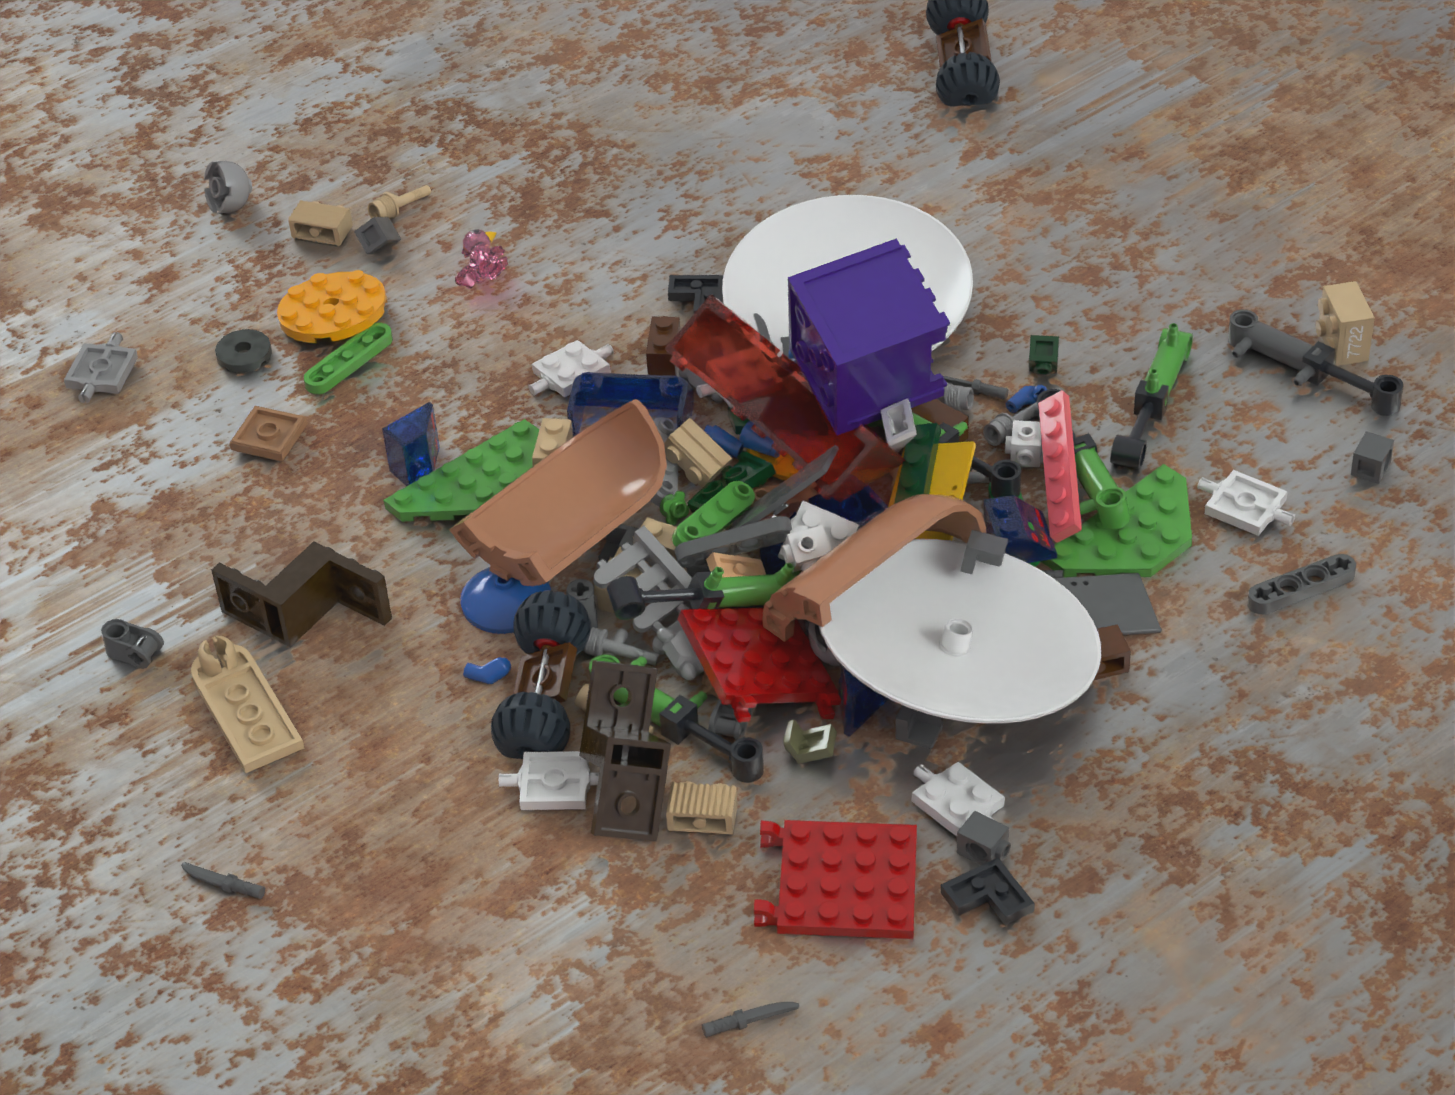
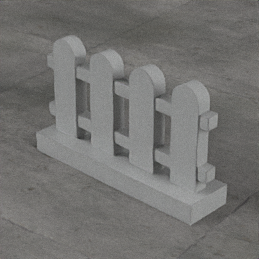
[593,525,720,655]

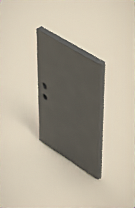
[729,445,839,530]
[1054,573,1162,635]

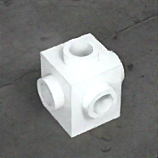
[1005,420,1043,467]
[782,525,831,572]

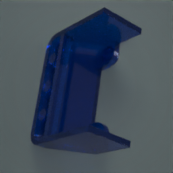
[567,372,694,437]

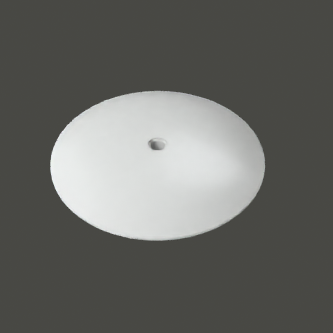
[722,195,973,362]
[819,539,1101,723]

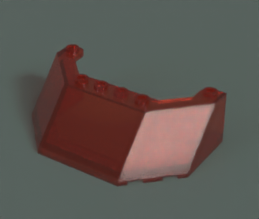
[665,294,905,502]

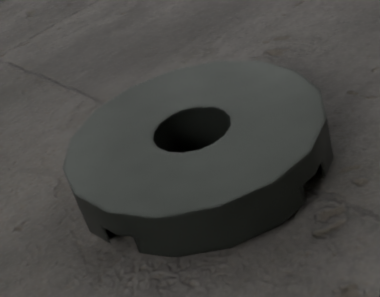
[215,329,272,373]

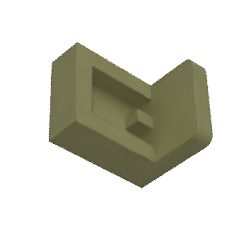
[783,720,837,764]

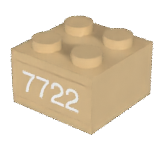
[1315,281,1375,366]

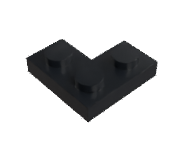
[668,275,724,320]
[941,858,1035,926]

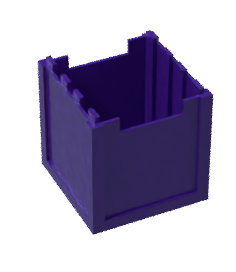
[788,238,950,435]

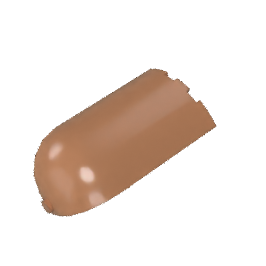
[449,399,667,586]
[763,494,986,642]

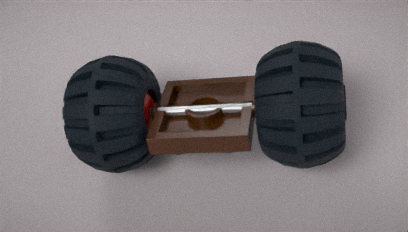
[926,0,1000,106]
[491,590,591,759]

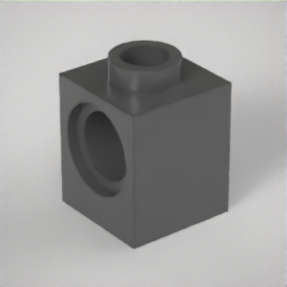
[1351,431,1394,484]
[957,811,1011,865]

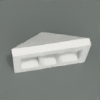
[881,398,917,452]

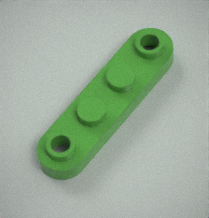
[304,323,393,394]
[672,481,755,547]

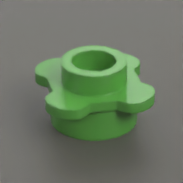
[660,491,689,525]

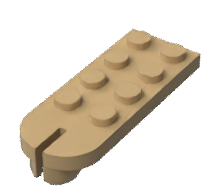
[191,636,305,773]

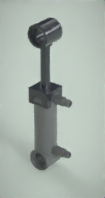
[1228,309,1404,416]

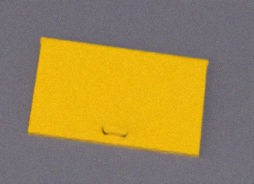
[888,441,976,541]

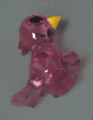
[455,229,508,289]

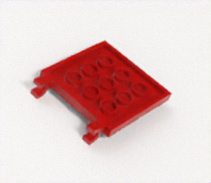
[678,608,842,722]
[754,820,917,939]

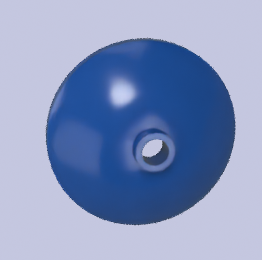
[460,567,551,634]

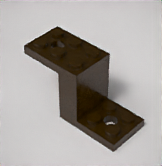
[211,541,392,648]
[579,660,671,841]

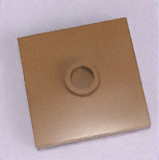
[230,406,308,462]

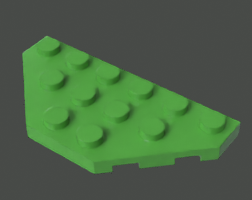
[383,419,540,522]
[1041,464,1192,578]

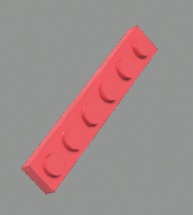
[1038,390,1082,543]

